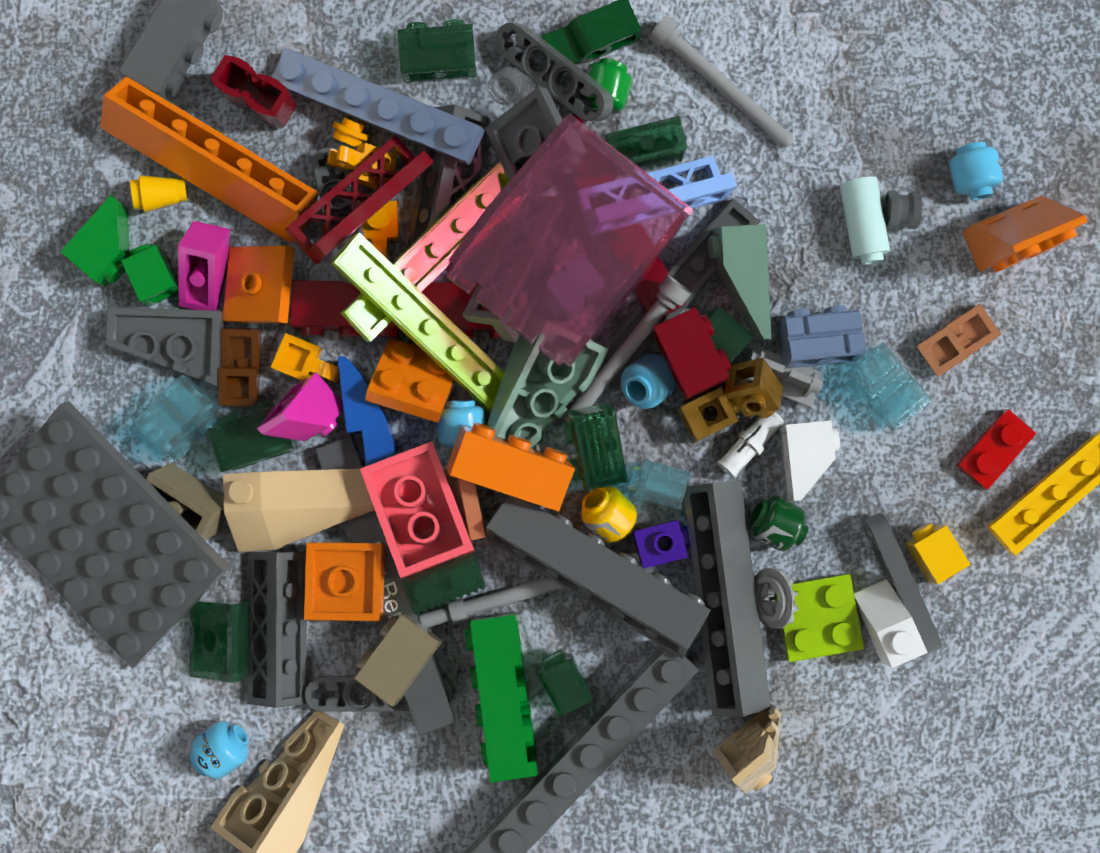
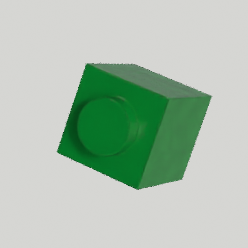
[121,244,179,307]

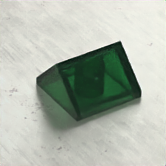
[189,600,248,683]

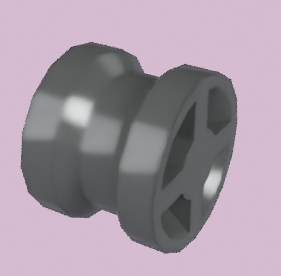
[883,191,922,229]

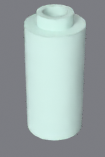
[840,177,890,265]

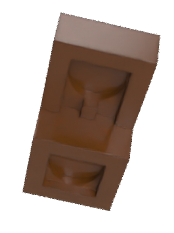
[218,327,262,407]

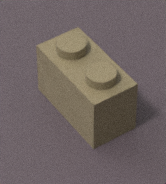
[146,463,226,541]
[354,614,443,707]

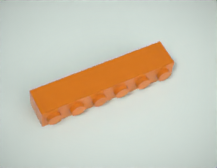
[100,76,319,243]

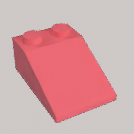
[360,441,475,579]

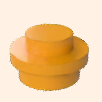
[332,117,369,148]

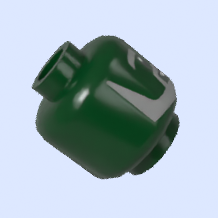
[749,496,809,552]

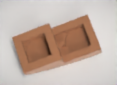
[916,304,1002,377]

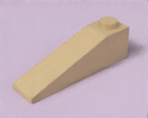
[223,468,375,552]
[713,703,781,794]
[210,711,344,853]

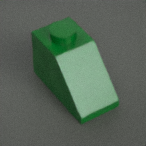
[60,195,130,287]

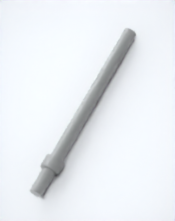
[419,552,641,628]

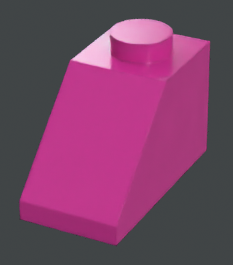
[178,221,230,311]
[257,372,344,441]

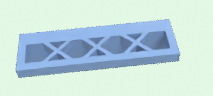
[575,156,737,237]

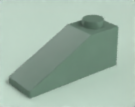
[708,224,772,340]

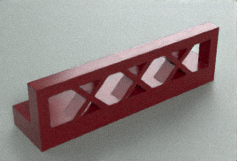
[285,135,434,265]

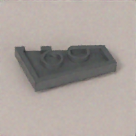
[105,307,223,386]

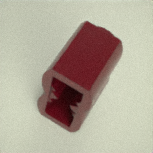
[211,55,297,128]

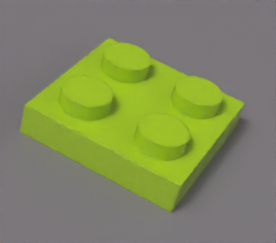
[775,573,864,662]

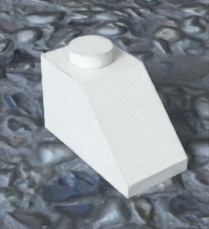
[780,420,840,501]
[854,579,928,668]

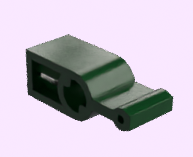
[540,0,642,64]

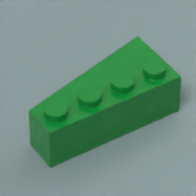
[464,612,538,783]

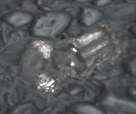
[488,66,564,111]

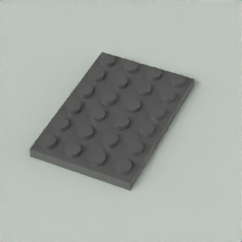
[0,401,230,669]

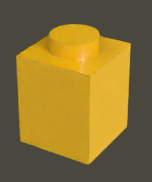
[905,522,971,584]

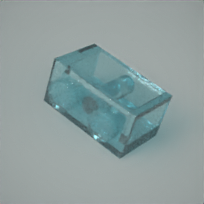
[626,460,690,510]

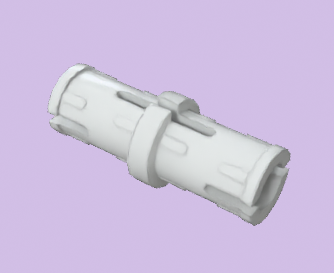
[717,412,784,479]

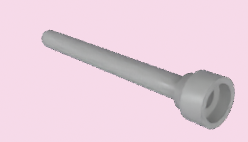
[648,15,793,147]
[564,275,691,427]

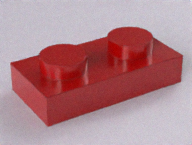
[955,409,1037,490]

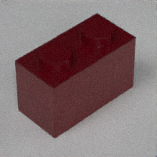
[651,307,731,401]

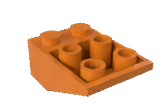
[962,195,1088,274]

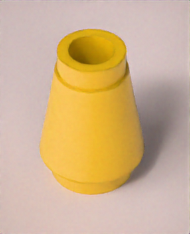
[130,175,188,213]

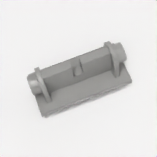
[746,345,824,408]

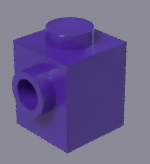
[632,520,691,569]

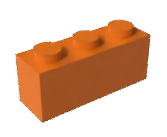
[446,422,575,512]

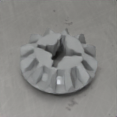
[754,567,799,629]

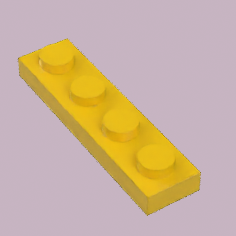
[986,430,1100,556]

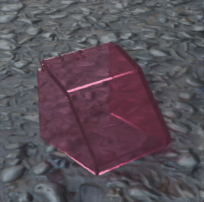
[445,114,694,367]

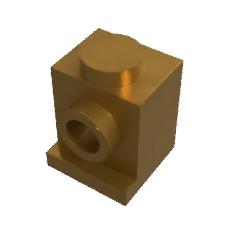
[724,357,783,418]
[677,387,740,443]

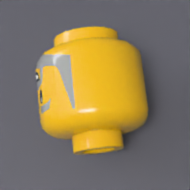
[581,486,637,543]

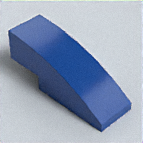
[338,356,398,466]

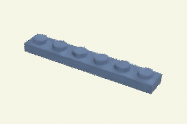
[272,48,485,165]

